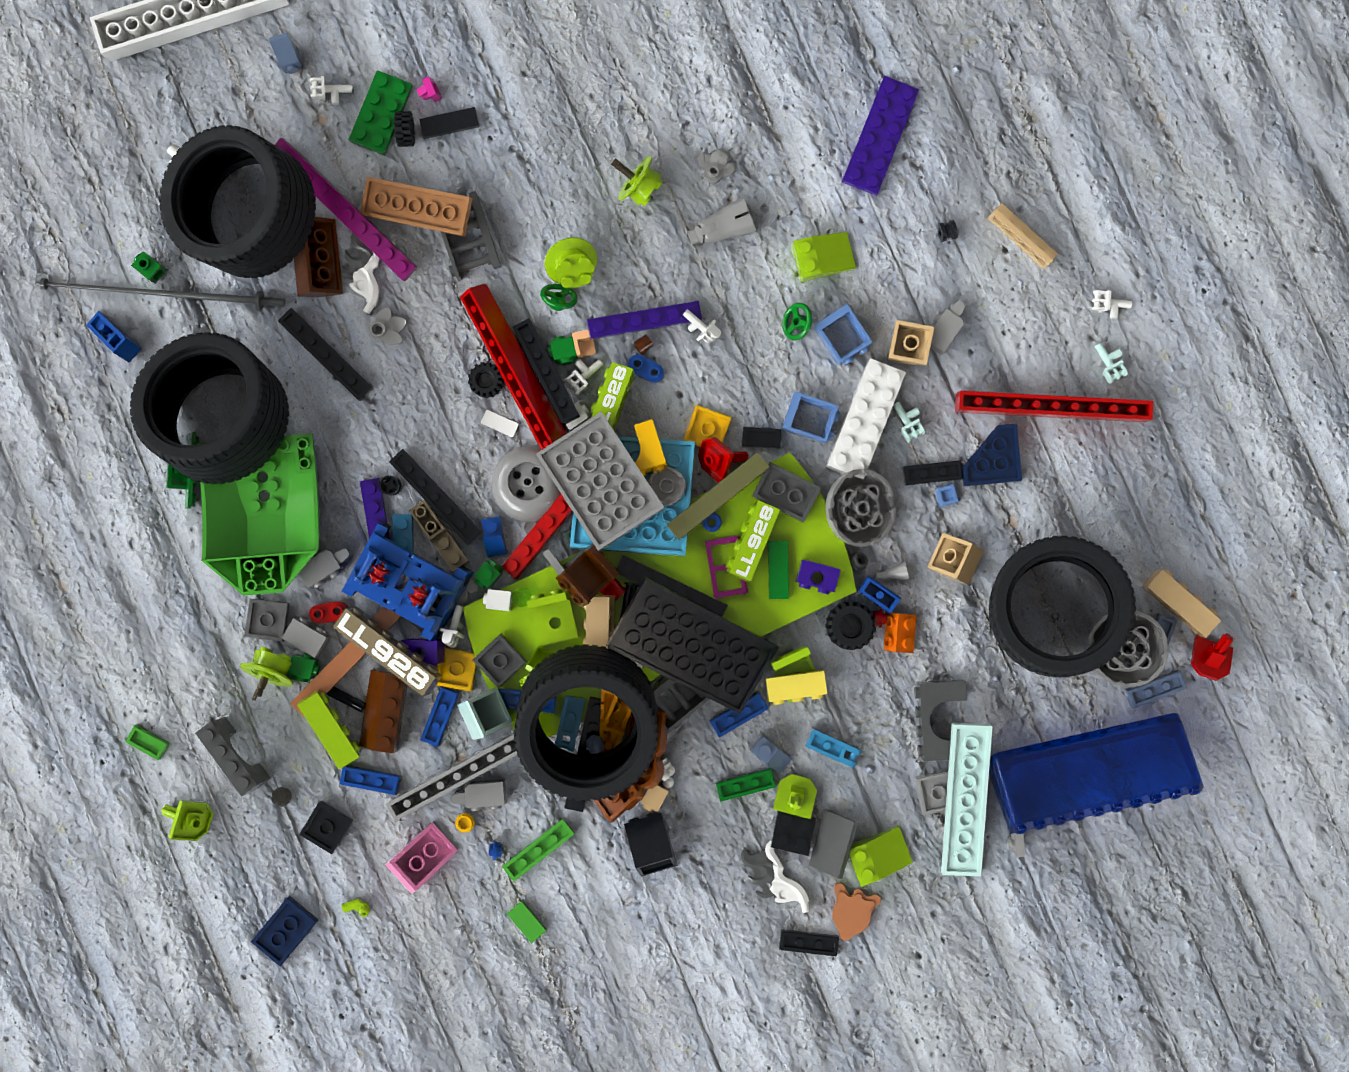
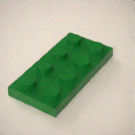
[348,70,413,156]

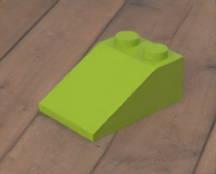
[791,232,856,283]
[849,826,913,887]

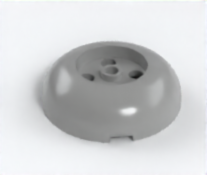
[492,446,561,522]
[825,469,896,547]
[1087,610,1169,687]

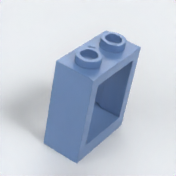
[814,304,872,366]
[781,391,840,444]

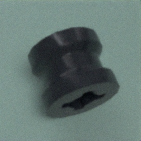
[937,220,958,242]

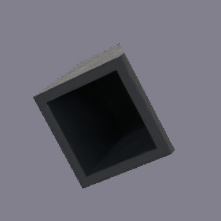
[624,812,678,877]

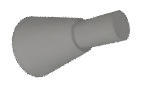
[876,561,913,580]

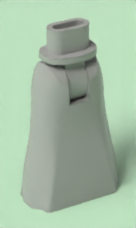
[687,197,756,245]

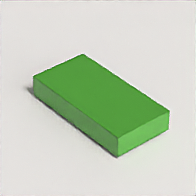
[125,724,170,760]
[507,900,547,944]

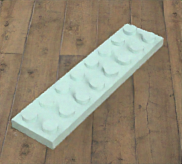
[941,723,992,876]

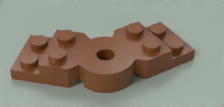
[593,711,668,823]

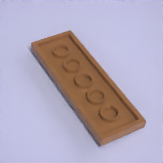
[360,177,473,237]

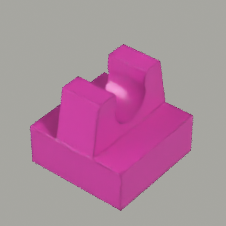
[416,76,442,102]

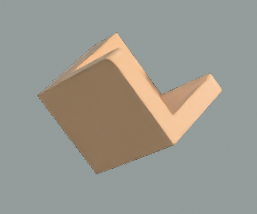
[572,330,596,358]

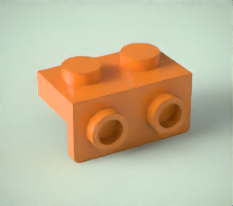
[884,613,917,653]

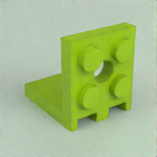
[526,589,579,646]
[770,645,816,703]

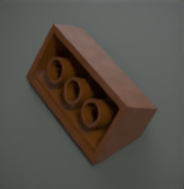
[294,217,343,298]
[359,669,408,753]

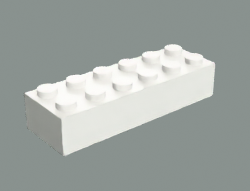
[825,358,906,480]

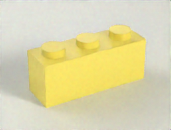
[765,670,827,705]

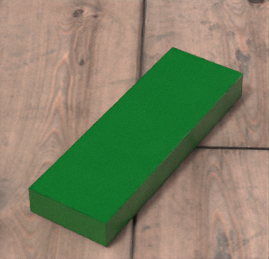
[768,541,789,599]
[715,768,776,802]

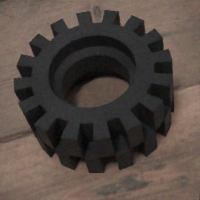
[394,111,415,147]
[468,362,504,398]

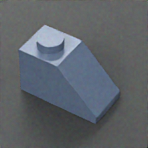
[269,33,303,74]
[750,735,792,773]

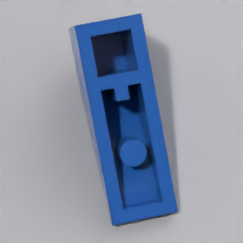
[86,311,142,363]

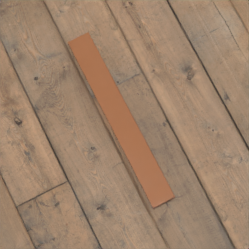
[290,607,402,717]

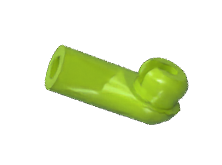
[341,898,370,917]

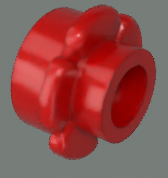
[873,609,886,628]

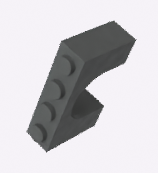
[914,680,967,761]
[195,717,271,797]

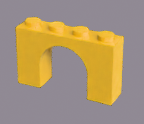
[634,419,668,477]

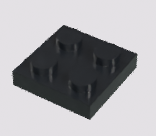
[299,801,354,854]
[770,811,816,856]

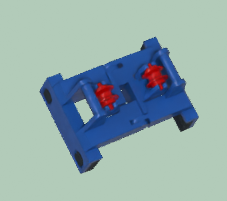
[341,521,474,641]

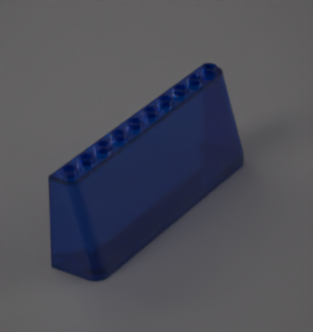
[989,713,1204,834]

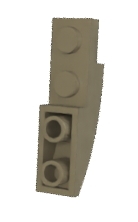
[409,500,470,573]

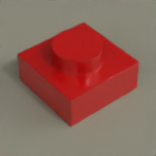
[600,578,626,601]

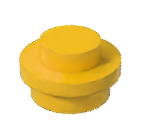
[455,813,475,833]

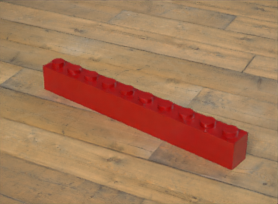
[460,284,567,450]
[955,391,1153,422]

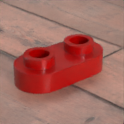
[309,601,348,624]

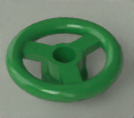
[540,284,578,311]
[782,303,812,341]

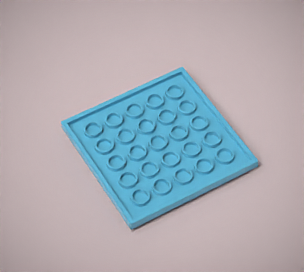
[570,436,695,557]

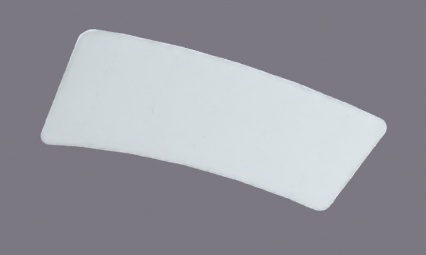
[481,410,519,437]

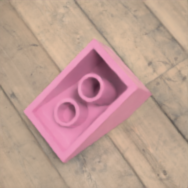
[385,822,458,893]

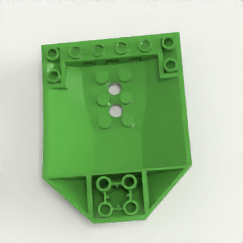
[197,433,319,596]

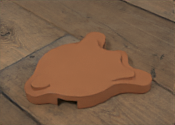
[832,883,881,940]

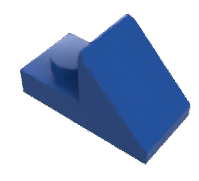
[481,516,507,557]

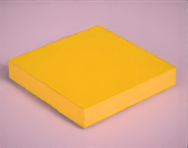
[683,405,732,447]
[437,647,477,692]

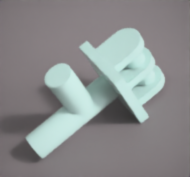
[1095,343,1128,384]
[893,402,925,443]

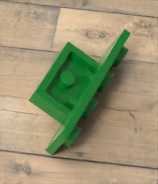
[166,432,199,509]

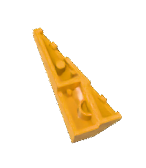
[599,689,631,754]

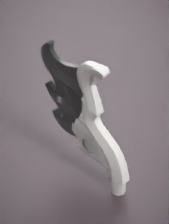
[341,233,395,315]
[741,840,810,913]

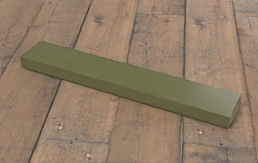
[667,452,770,540]

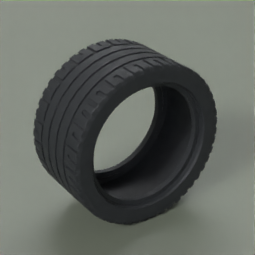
[159,125,316,278]
[130,332,289,484]
[989,536,1136,677]
[514,644,658,801]

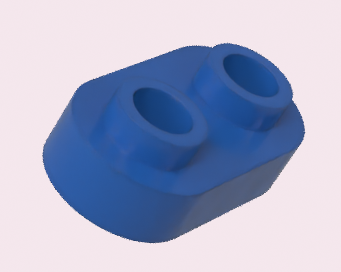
[628,355,664,383]

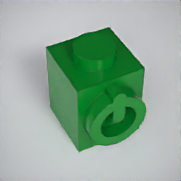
[131,251,168,284]
[548,336,578,366]
[474,559,503,589]
[287,653,320,683]

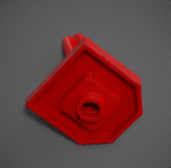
[698,437,748,483]
[1191,633,1233,681]

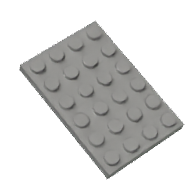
[536,412,665,551]

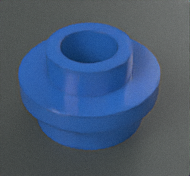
[702,513,722,532]
[489,840,502,860]

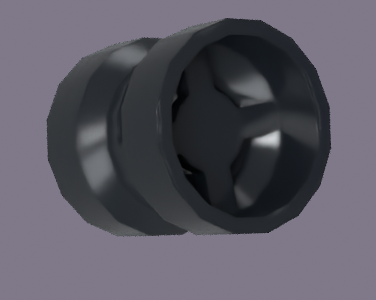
[379,476,402,496]

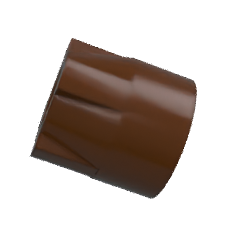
[633,334,654,355]

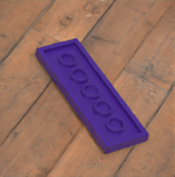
[842,75,919,196]

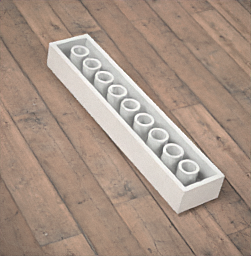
[89,0,290,62]

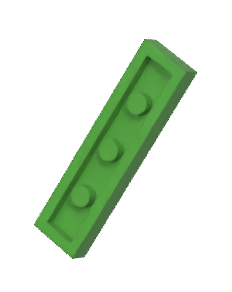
[502,818,575,882]

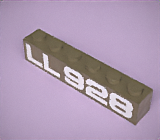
[333,607,443,696]

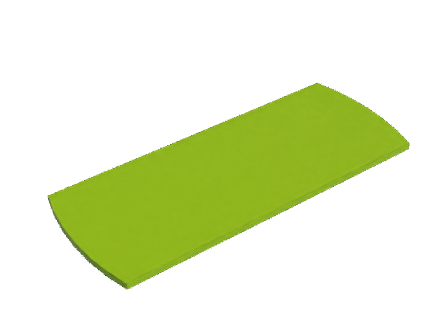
[463,453,856,738]

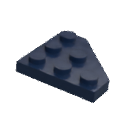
[962,424,1022,486]

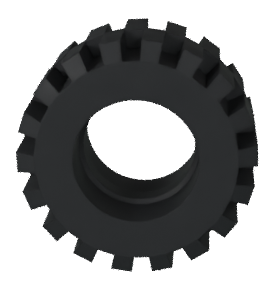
[825,601,876,650]

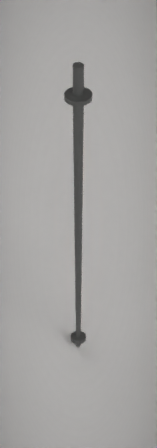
[35,278,285,310]

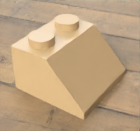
[887,320,934,365]
[927,533,984,586]

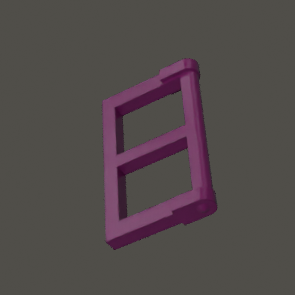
[705,535,749,598]

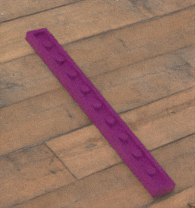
[275,138,417,281]

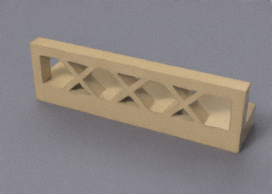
[987,203,1058,269]

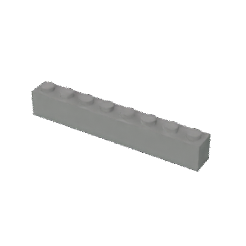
[386,732,517,821]

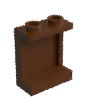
[556,545,619,608]

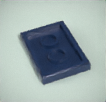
[251,896,319,966]

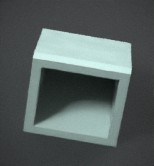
[457,687,513,740]

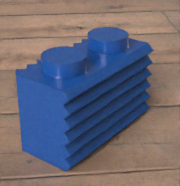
[857,576,901,613]

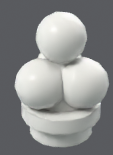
[660,756,675,788]

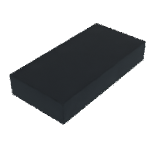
[742,427,781,449]

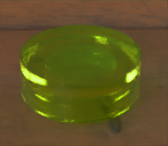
[512,588,532,607]

